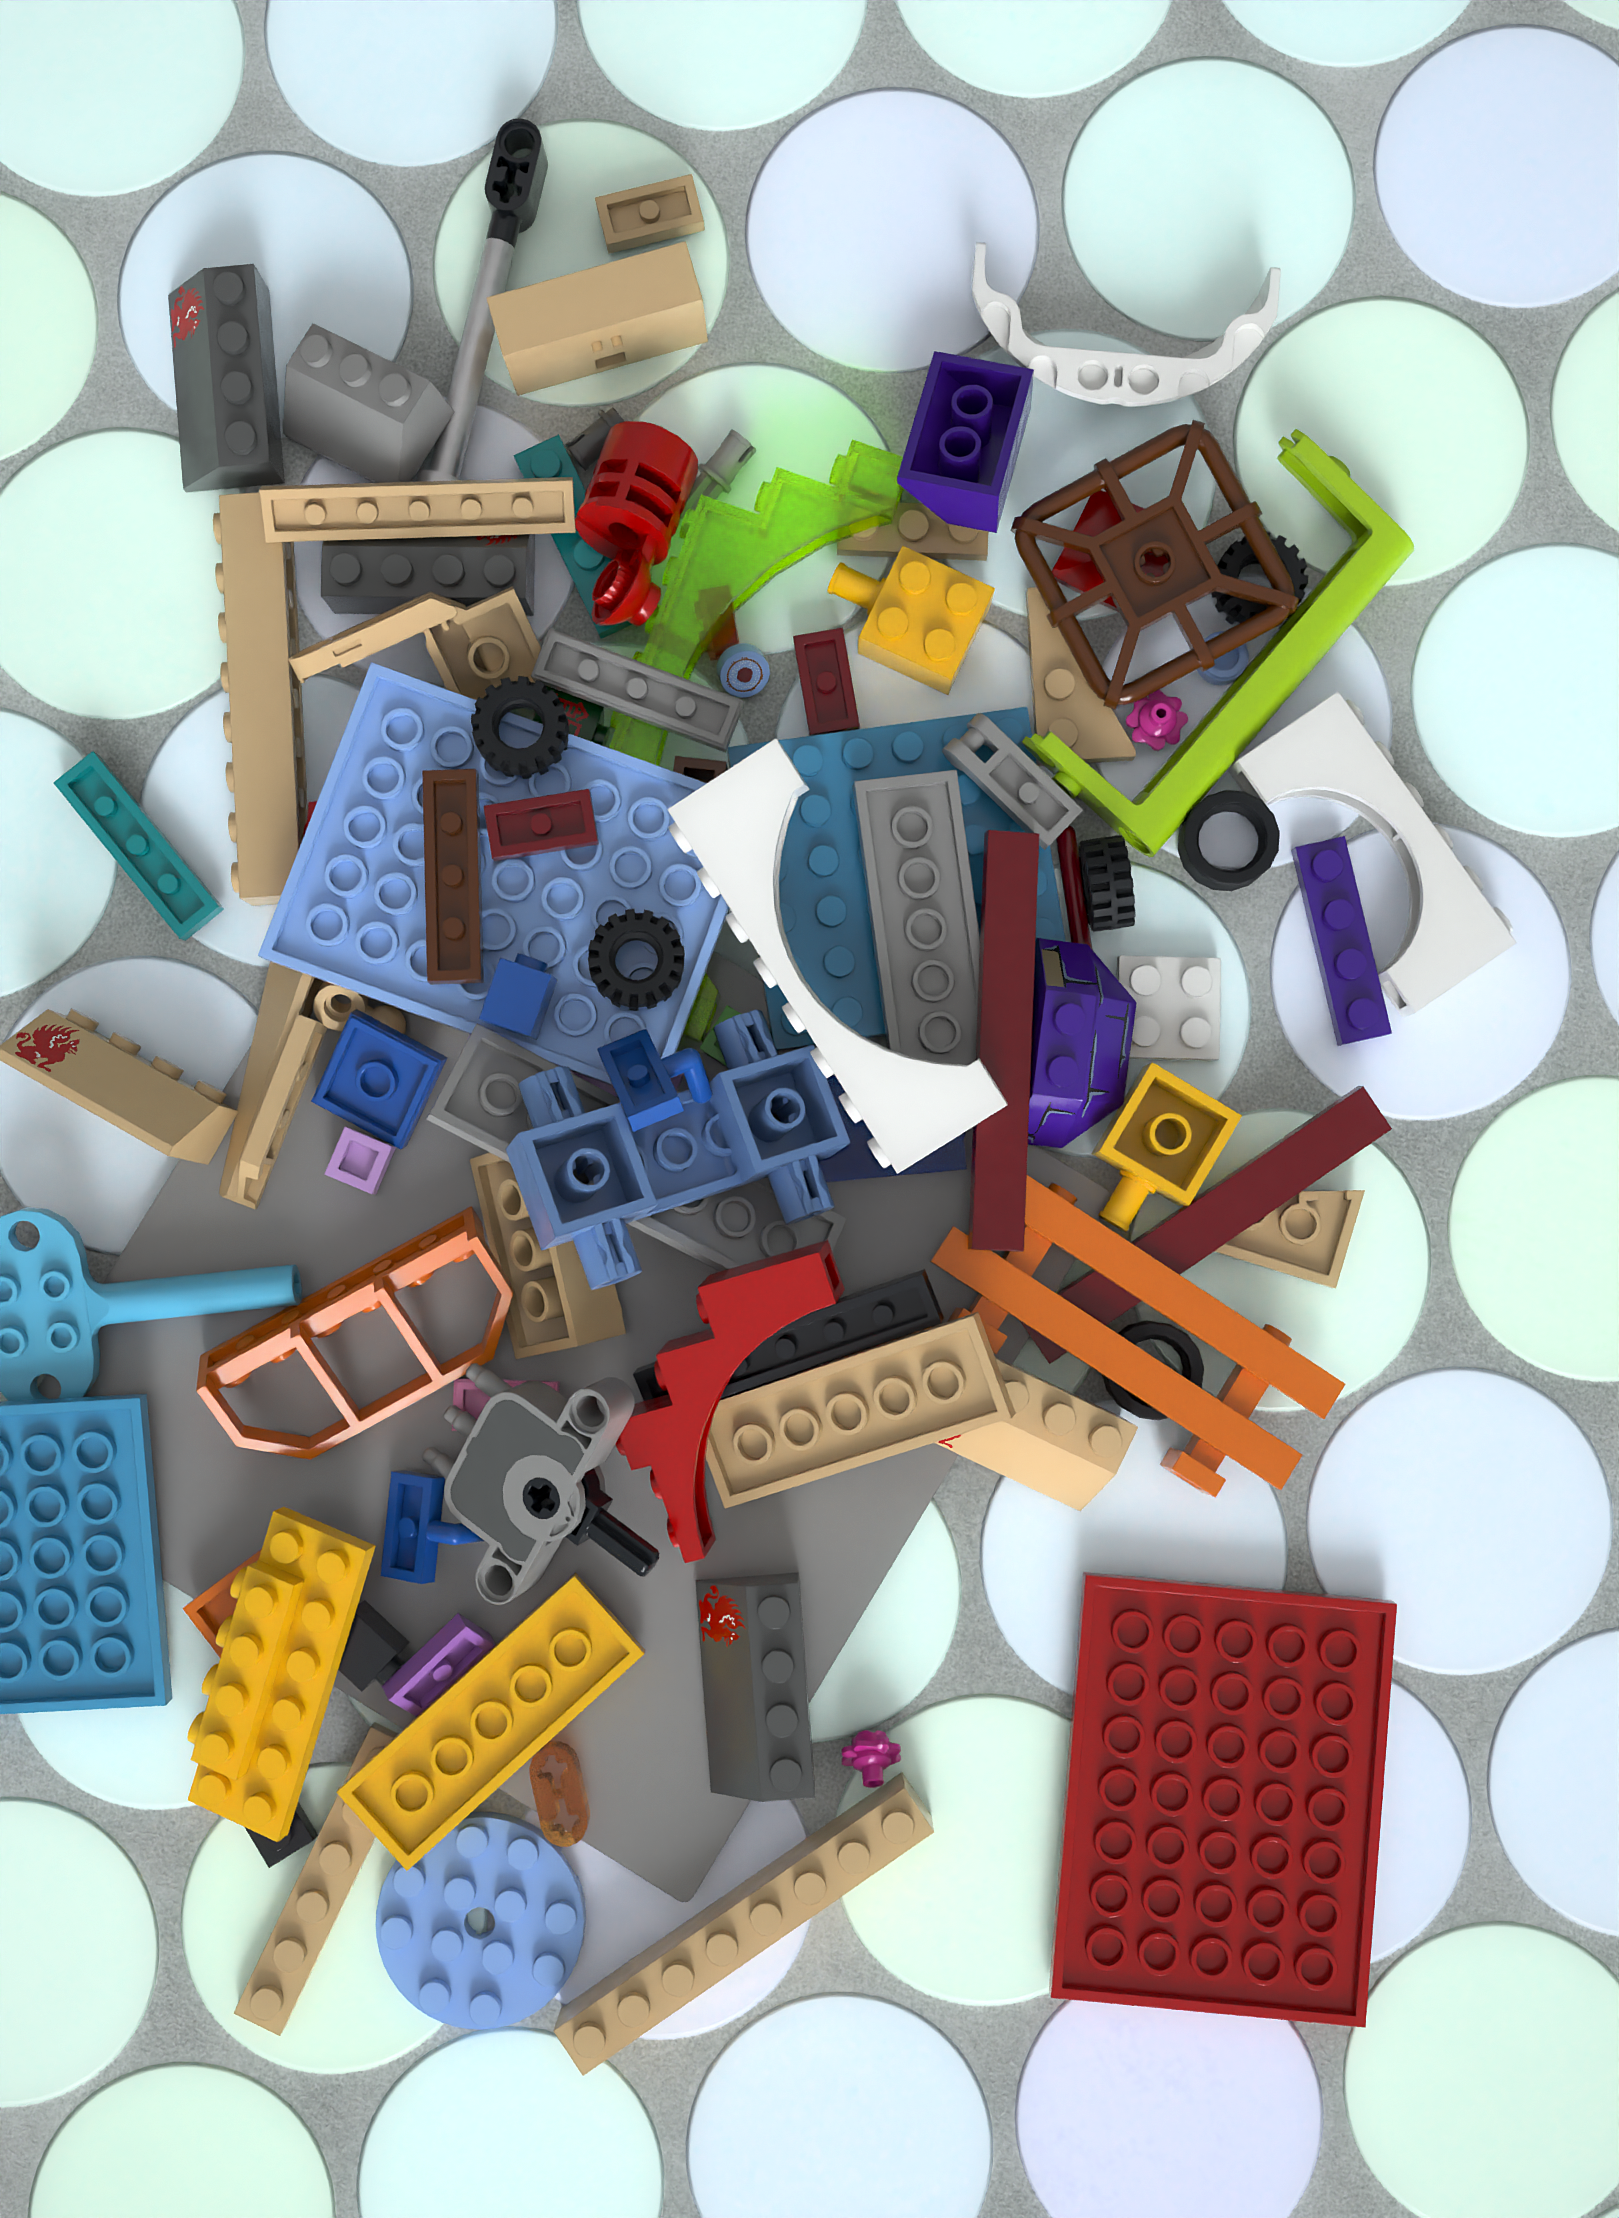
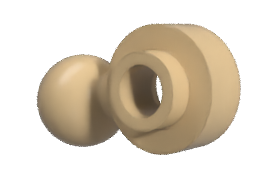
[313,981,406,1034]

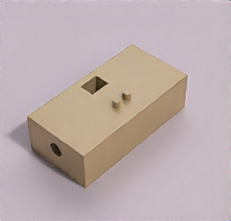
[486,241,708,396]

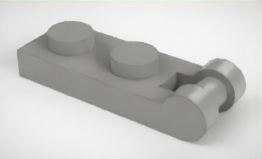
[942,713,1083,850]

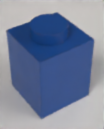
[479,953,558,1040]

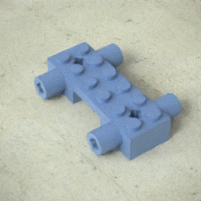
[506,1009,851,1290]

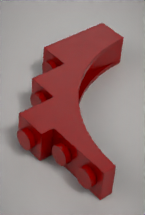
[616,1240,845,1563]

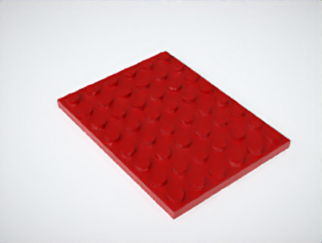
[1049,1572,1397,2028]

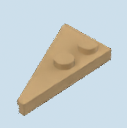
[1026,587,1136,766]

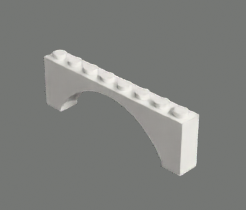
[667,738,1008,1174]

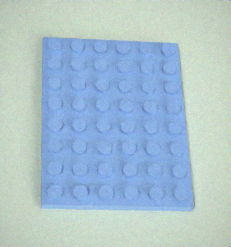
[258,662,729,1085]

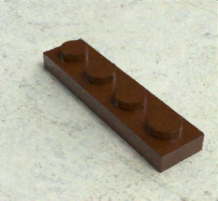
[422,769,484,985]

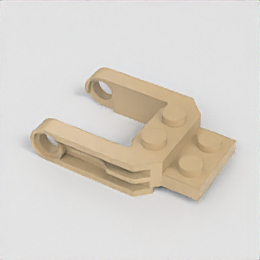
[288,586,549,700]

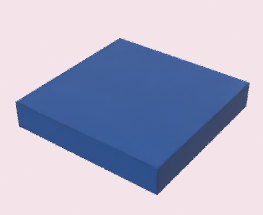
[311,1009,448,1149]

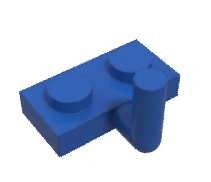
[597,1029,713,1132]
[380,1470,484,1584]

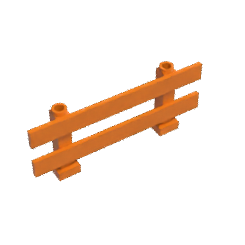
[930,1175,1346,1498]

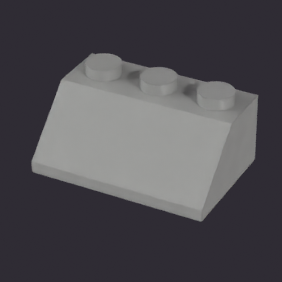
[283,323,455,483]

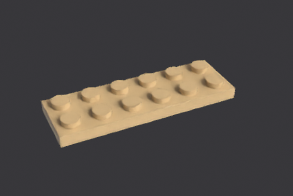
[706,1312,1016,1509]

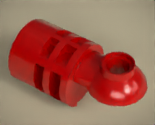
[575,421,698,627]

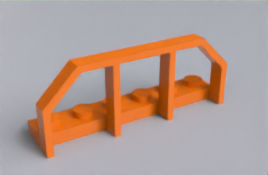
[196,1206,513,1460]

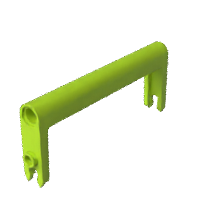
[1022,429,1414,857]

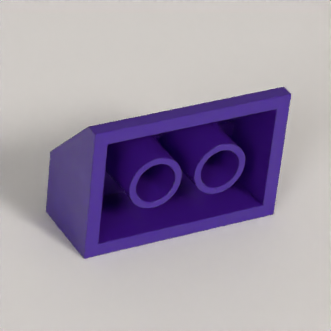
[897,351,1034,533]

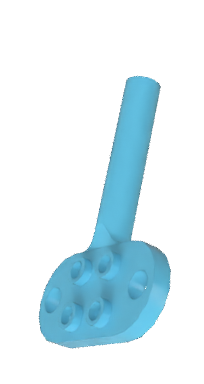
[0,1207,302,1401]

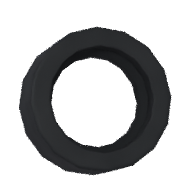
[1178,790,1280,891]
[1102,1320,1204,1421]

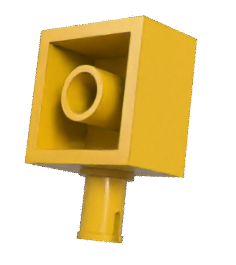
[827,545,995,695]
[1091,1062,1242,1232]

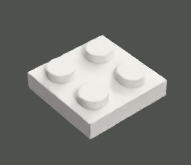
[1116,955,1221,1061]

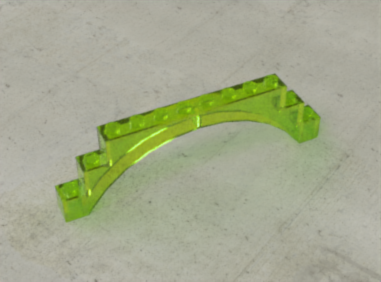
[609,439,904,1043]

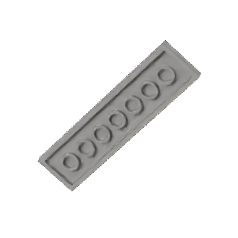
[426,1023,846,1271]

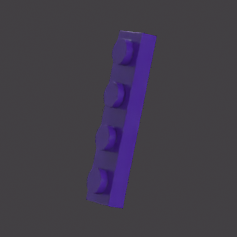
[1291,836,1392,1046]

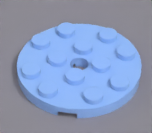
[376,1812,586,2030]

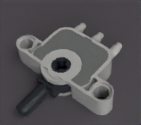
[422,1363,660,1605]

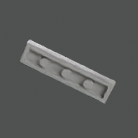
[531,628,744,753]

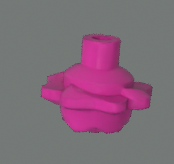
[1125,690,1188,751]
[841,1730,901,1788]

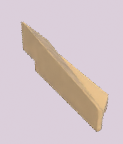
[219,961,328,1209]

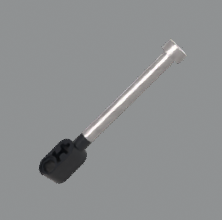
[416,118,548,482]

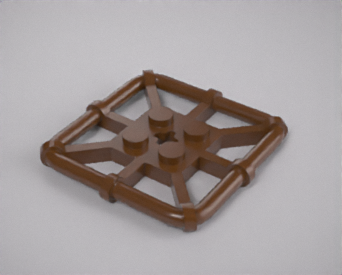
[1010,420,1299,709]

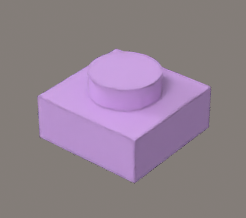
[324,1127,396,1195]

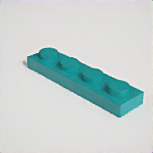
[513,434,632,639]
[53,751,224,941]

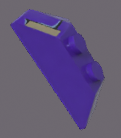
[1028,938,1137,1148]

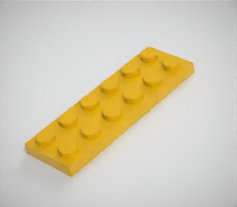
[336,1572,645,1871]

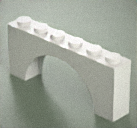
[1228,691,1517,1018]

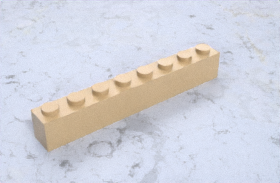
[213,492,308,906]
[553,1772,934,2076]

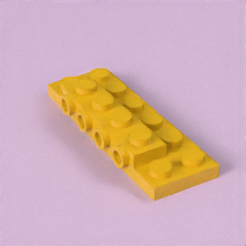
[187,1506,376,1842]

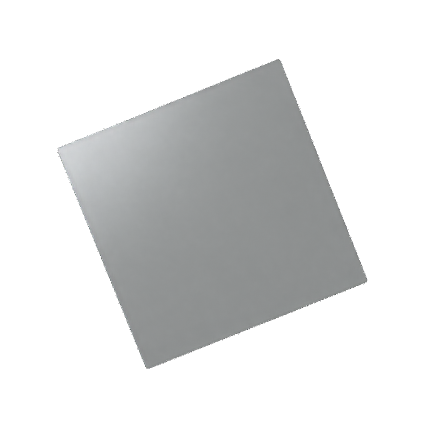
[38,951,1111,1902]

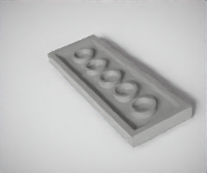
[852,770,980,1065]

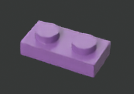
[381,1613,496,1717]

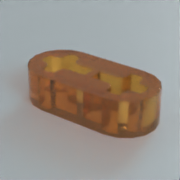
[529,1741,590,1847]

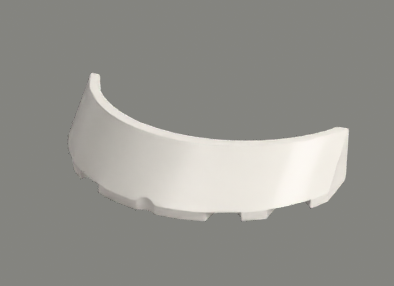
[972,242,1281,407]

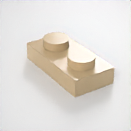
[595,174,705,254]

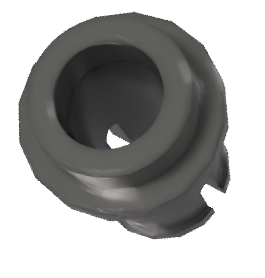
[565,407,625,471]

